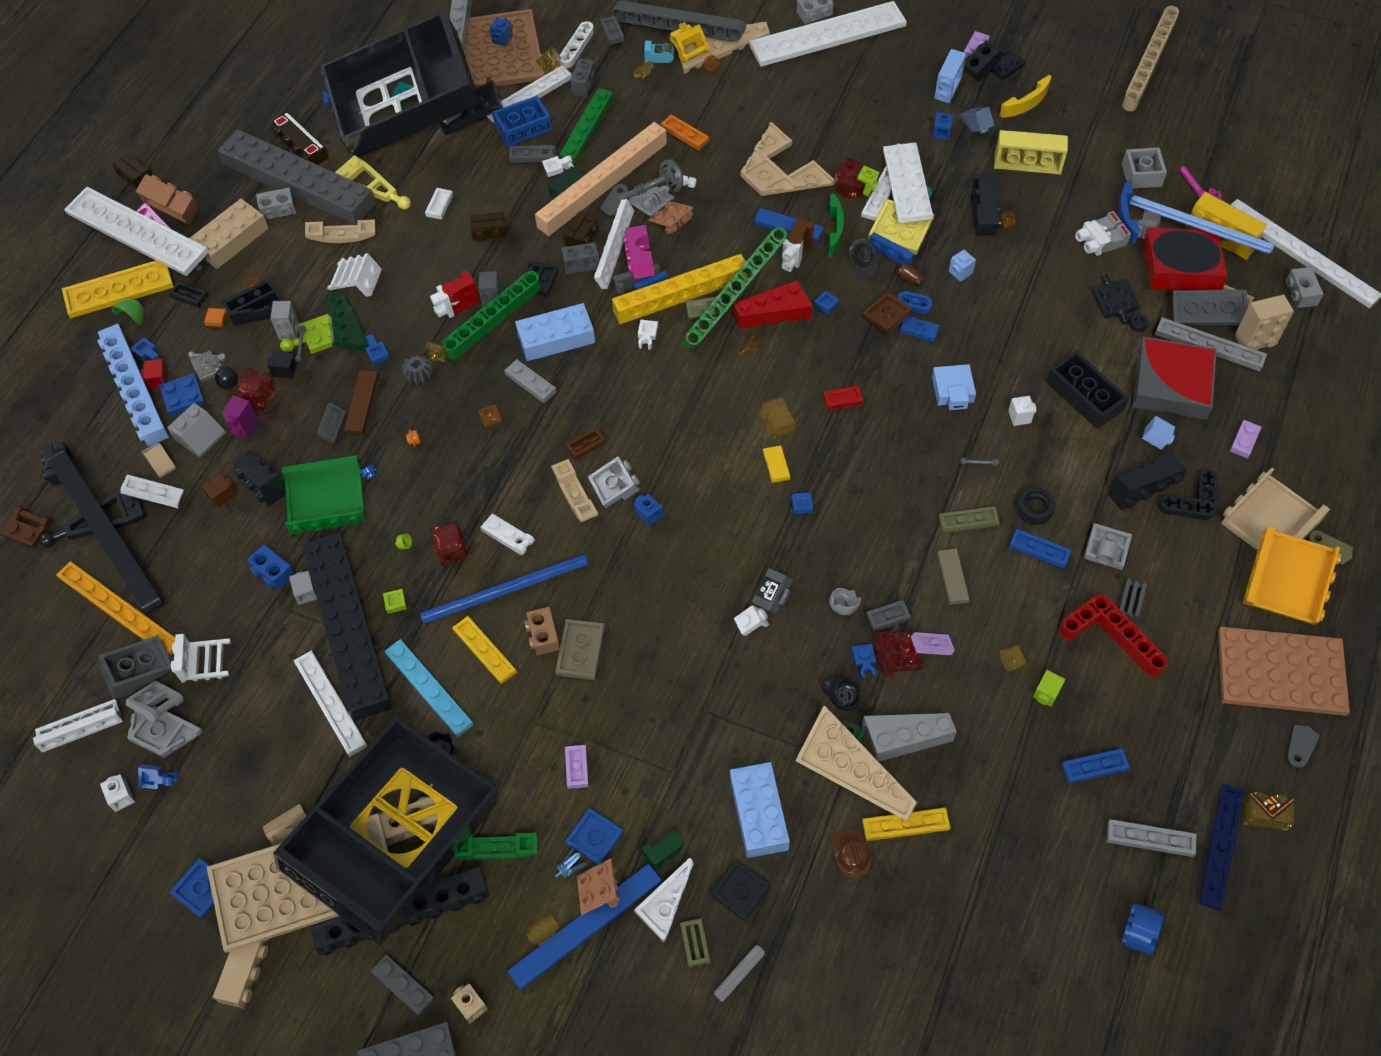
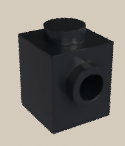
[267,351,297,378]

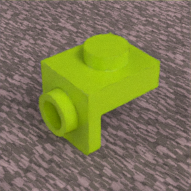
[857,166,879,197]

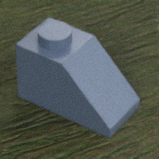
[959,106,995,134]

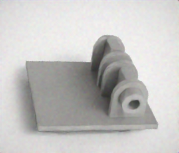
[628,185,674,217]

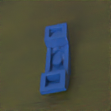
[1117,181,1139,244]

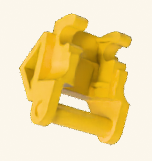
[670,22,710,63]

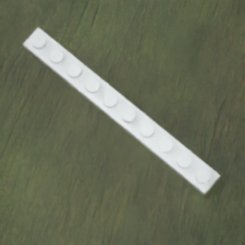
[1231,199,1381,309]

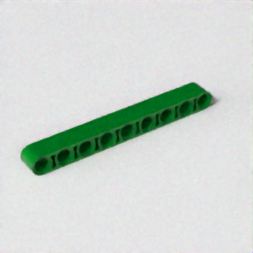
[683,227,787,350]

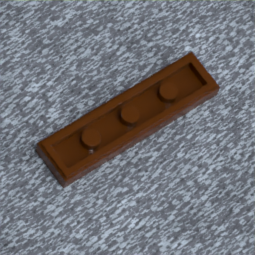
[344,370,379,435]

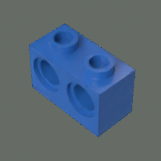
[247,545,295,590]

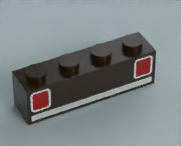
[271,111,329,165]

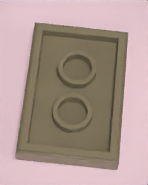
[555,619,605,680]

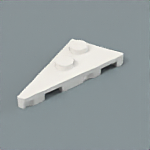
[635,858,694,942]

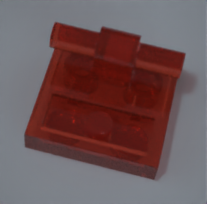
[873,632,924,678]

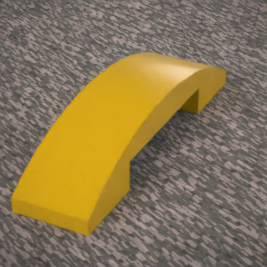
[999,75,1052,118]

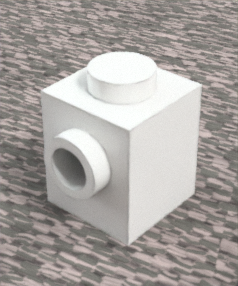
[1008,396,1036,426]
[100,774,135,812]

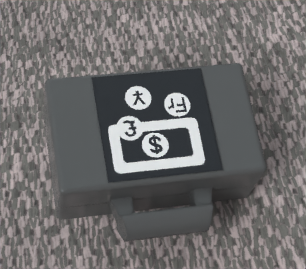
[752,568,793,614]

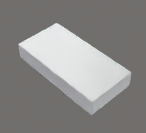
[425,188,453,220]

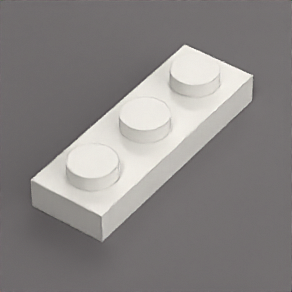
[121,475,184,508]

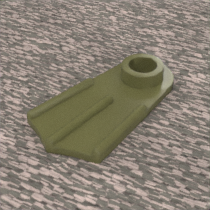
[1309,530,1353,565]

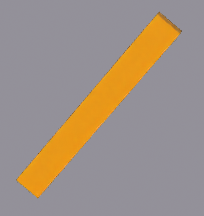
[56,561,175,657]

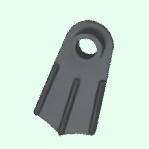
[600,184,628,216]
[1287,725,1320,768]

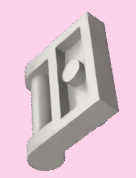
[126,680,184,723]

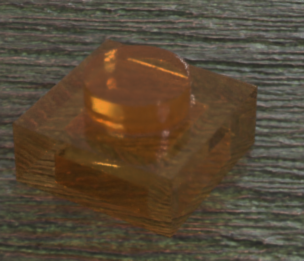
[478,404,502,428]

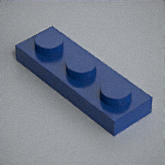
[1009,529,1072,569]
[1061,749,1130,784]

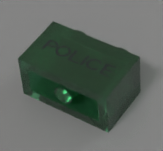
[548,166,585,199]

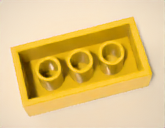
[1186,192,1267,260]

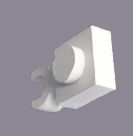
[638,320,658,350]

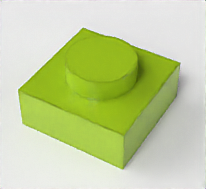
[383,589,407,614]

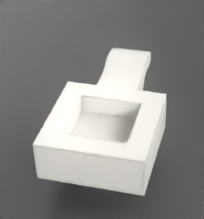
[542,156,574,177]

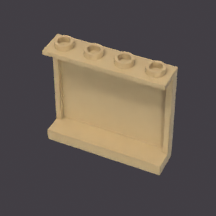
[1221,468,1330,550]

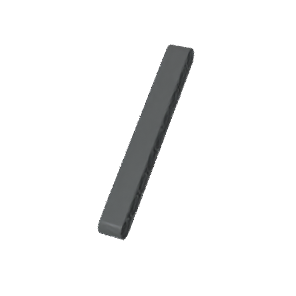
[611,1,746,41]

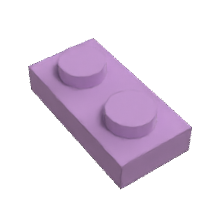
[964,31,990,57]
[1230,420,1261,458]
[911,632,955,655]
[565,745,589,789]

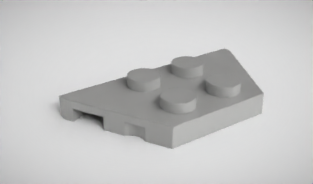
[127,706,203,758]

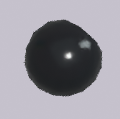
[214,367,238,390]

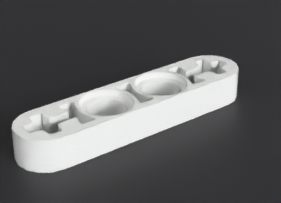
[559,21,594,68]

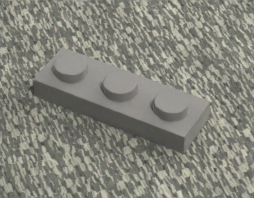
[504,359,557,403]

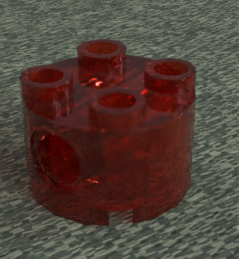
[834,157,868,198]
[235,368,275,411]
[430,522,468,566]

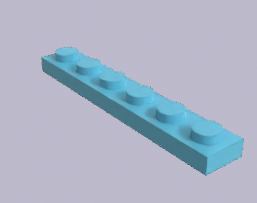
[384,639,473,738]

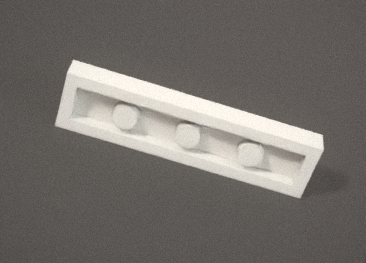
[33,699,123,752]

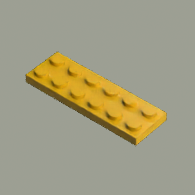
[62,261,174,319]

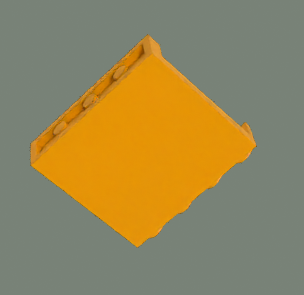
[1242,526,1341,625]

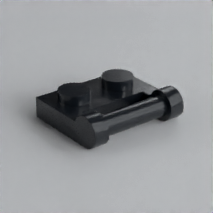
[527,261,559,297]

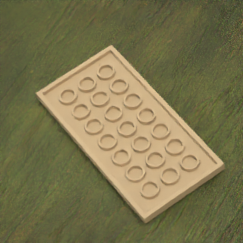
[207,813,389,953]

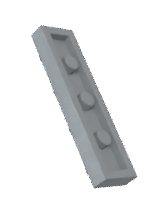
[1107,819,1196,857]

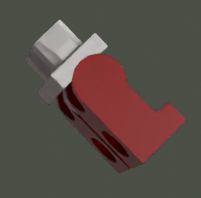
[430,270,480,318]

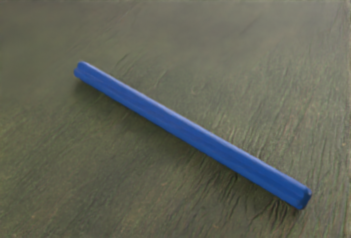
[420,554,588,623]

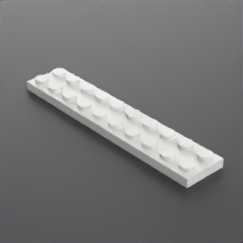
[749,1,907,67]
[64,187,209,276]

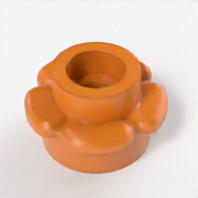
[406,429,421,447]

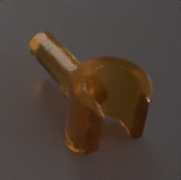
[737,336,760,357]

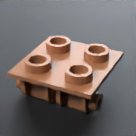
[648,201,694,235]
[577,858,620,915]

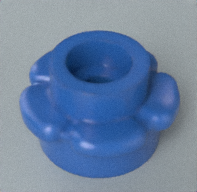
[360,464,378,479]

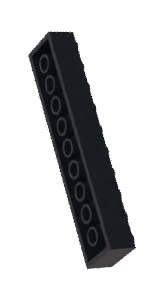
[302,532,393,722]

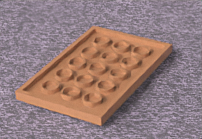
[1218,627,1350,716]

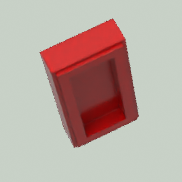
[823,386,863,410]

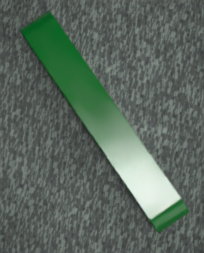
[443,271,541,359]

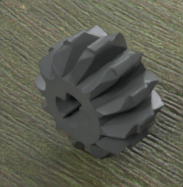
[402,354,433,385]

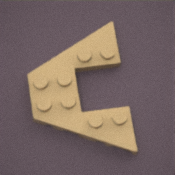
[741,122,835,196]

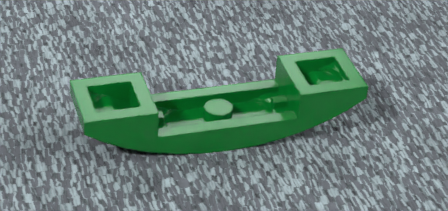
[829,194,844,258]
[453,833,537,860]

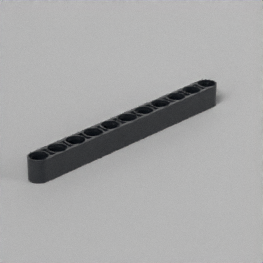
[46,449,164,615]

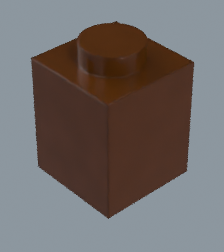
[202,474,236,508]

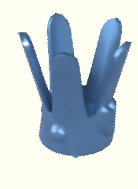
[555,847,587,879]

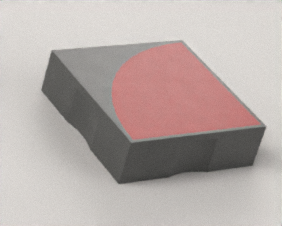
[1132,336,1217,420]

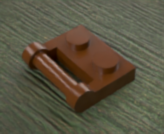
[0,506,52,549]

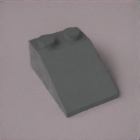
[98,636,172,700]

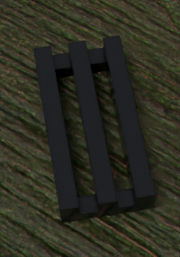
[168,281,209,308]

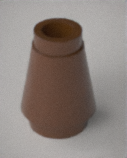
[897,262,924,286]

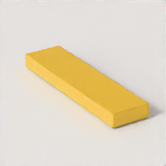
[452,616,517,684]
[862,808,950,841]

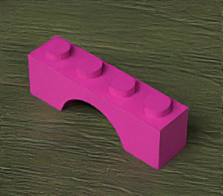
[623,225,655,279]

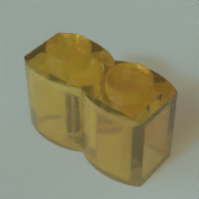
[759,397,795,439]

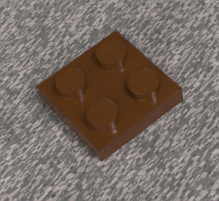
[862,292,913,334]

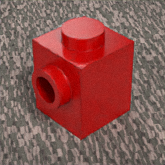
[141,359,168,389]

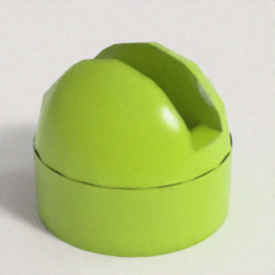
[395,534,412,550]

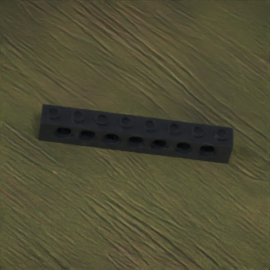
[310,867,489,955]

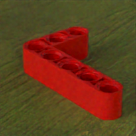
[1059,595,1168,677]

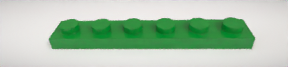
[559,88,613,164]

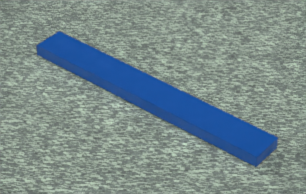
[507,864,662,991]

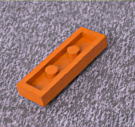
[661,114,709,151]

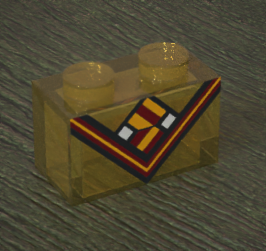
[1244,792,1295,831]

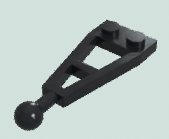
[39,490,146,548]

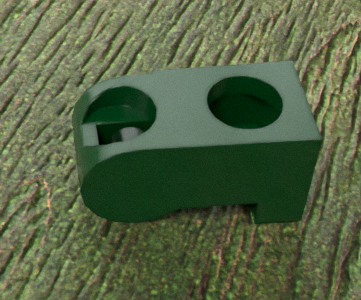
[642,832,683,871]

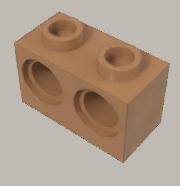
[524,607,560,655]

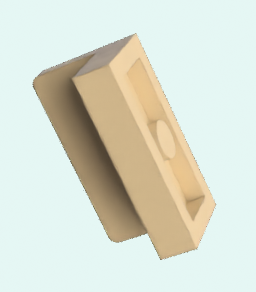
[262,804,307,846]

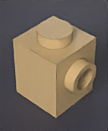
[451,984,488,1024]

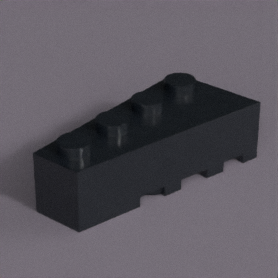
[1107,452,1187,510]

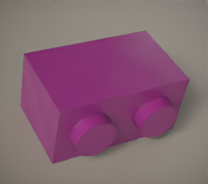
[222,395,259,439]

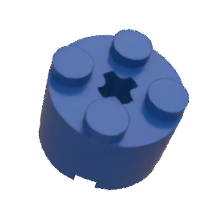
[1121,903,1165,956]

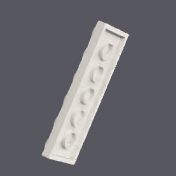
[883,143,933,223]

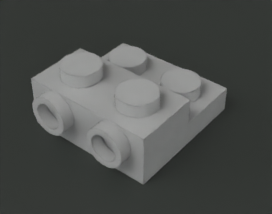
[588,456,640,508]

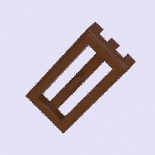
[565,427,606,460]

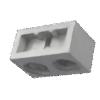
[797,0,833,24]
[256,187,296,220]
[271,301,299,340]

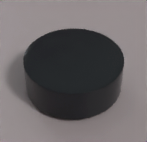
[1129,314,1149,332]

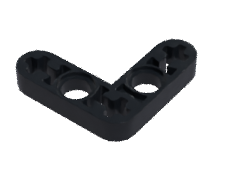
[1158,469,1218,520]

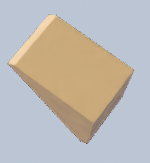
[141,442,176,478]

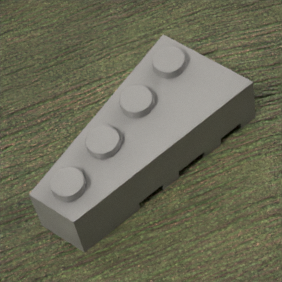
[862,713,956,762]

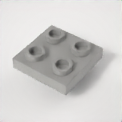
[1084,523,1132,570]

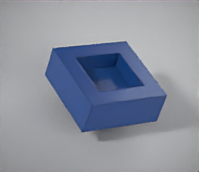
[814,291,839,314]
[792,492,813,514]

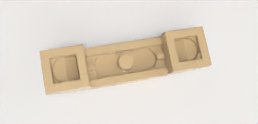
[305,220,375,243]
[551,459,598,522]

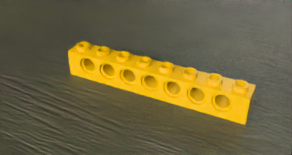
[612,254,748,324]

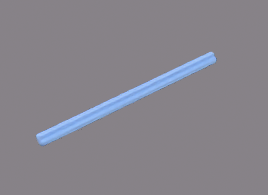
[1130,196,1274,254]

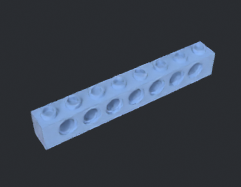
[97,324,169,446]

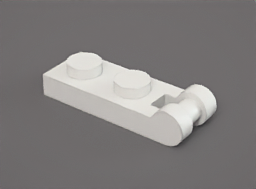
[481,514,535,555]

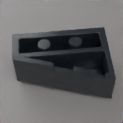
[970,173,1001,236]
[221,278,283,325]
[232,450,286,507]

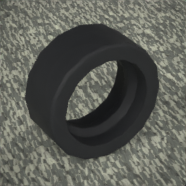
[1017,487,1056,525]

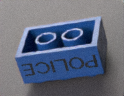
[492,95,552,147]

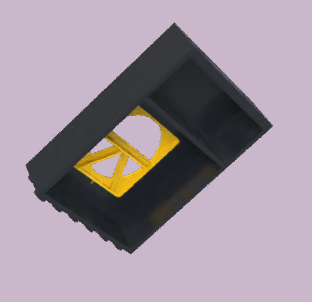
[273,717,498,946]

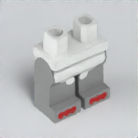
[1075,211,1131,256]

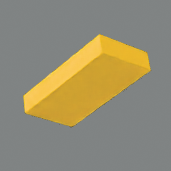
[763,445,790,483]

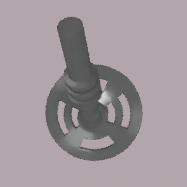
[617,159,683,203]

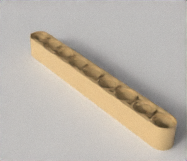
[1122,6,1179,111]

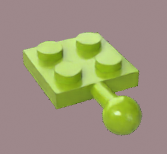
[280,314,333,354]

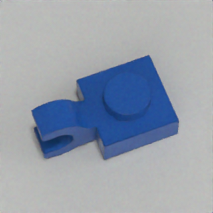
[365,334,390,365]
[130,338,159,361]
[138,764,178,789]

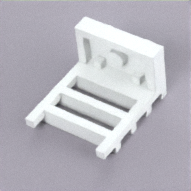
[327,253,382,297]
[171,634,231,683]

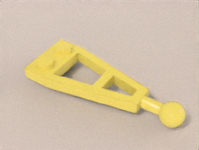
[335,156,411,210]

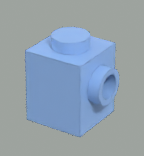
[949,250,976,282]
[1142,416,1175,450]

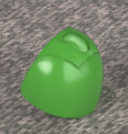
[112,299,145,325]

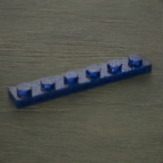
[1198,783,1245,911]

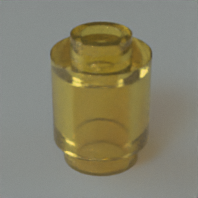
[526,914,560,946]

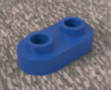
[898,291,932,314]

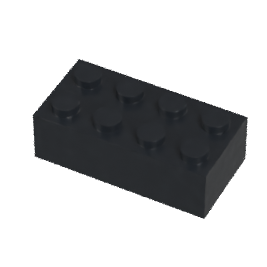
[1046,350,1129,429]

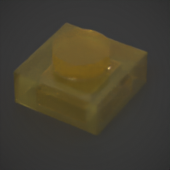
[633,61,654,78]
[425,342,447,362]
[999,645,1026,671]

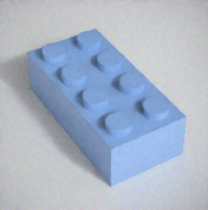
[515,303,595,361]
[730,762,790,858]

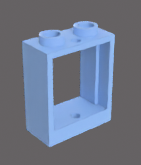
[934,49,967,103]

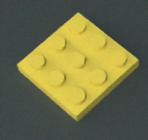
[868,199,934,255]

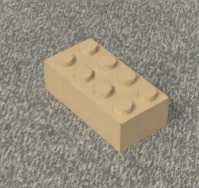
[189,199,269,269]

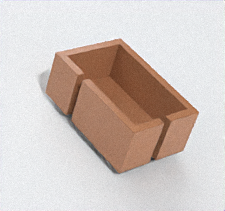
[136,174,199,225]

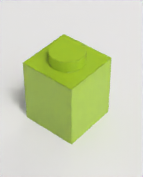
[1033,670,1065,707]

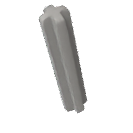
[714,945,765,1001]

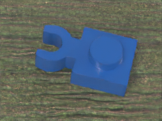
[852,644,876,680]

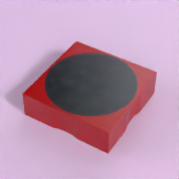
[1143,228,1228,290]

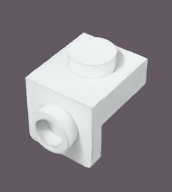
[734,605,769,636]

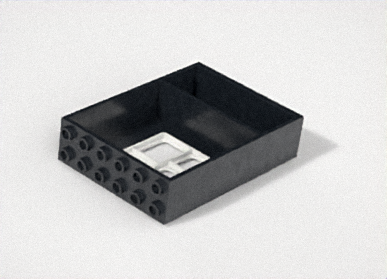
[321,10,481,157]

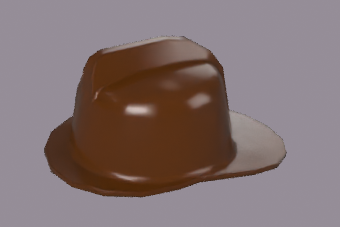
[832,828,871,878]

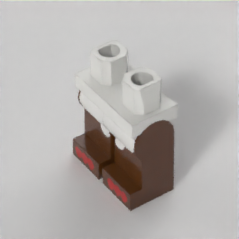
[782,217,814,272]

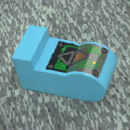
[644,41,674,63]

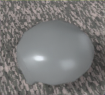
[829,588,861,615]

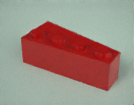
[733,281,812,329]

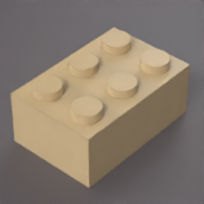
[1235,295,1294,350]

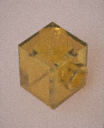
[536,45,562,74]

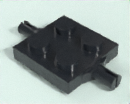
[1092,274,1139,325]

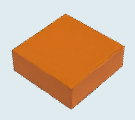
[204,308,227,327]

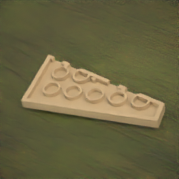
[678,22,770,74]
[796,705,917,821]

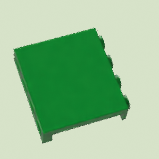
[282,455,366,534]

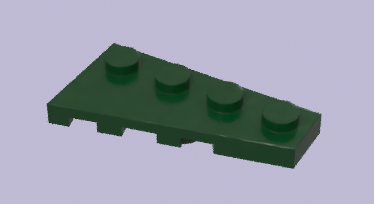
[326,291,369,351]

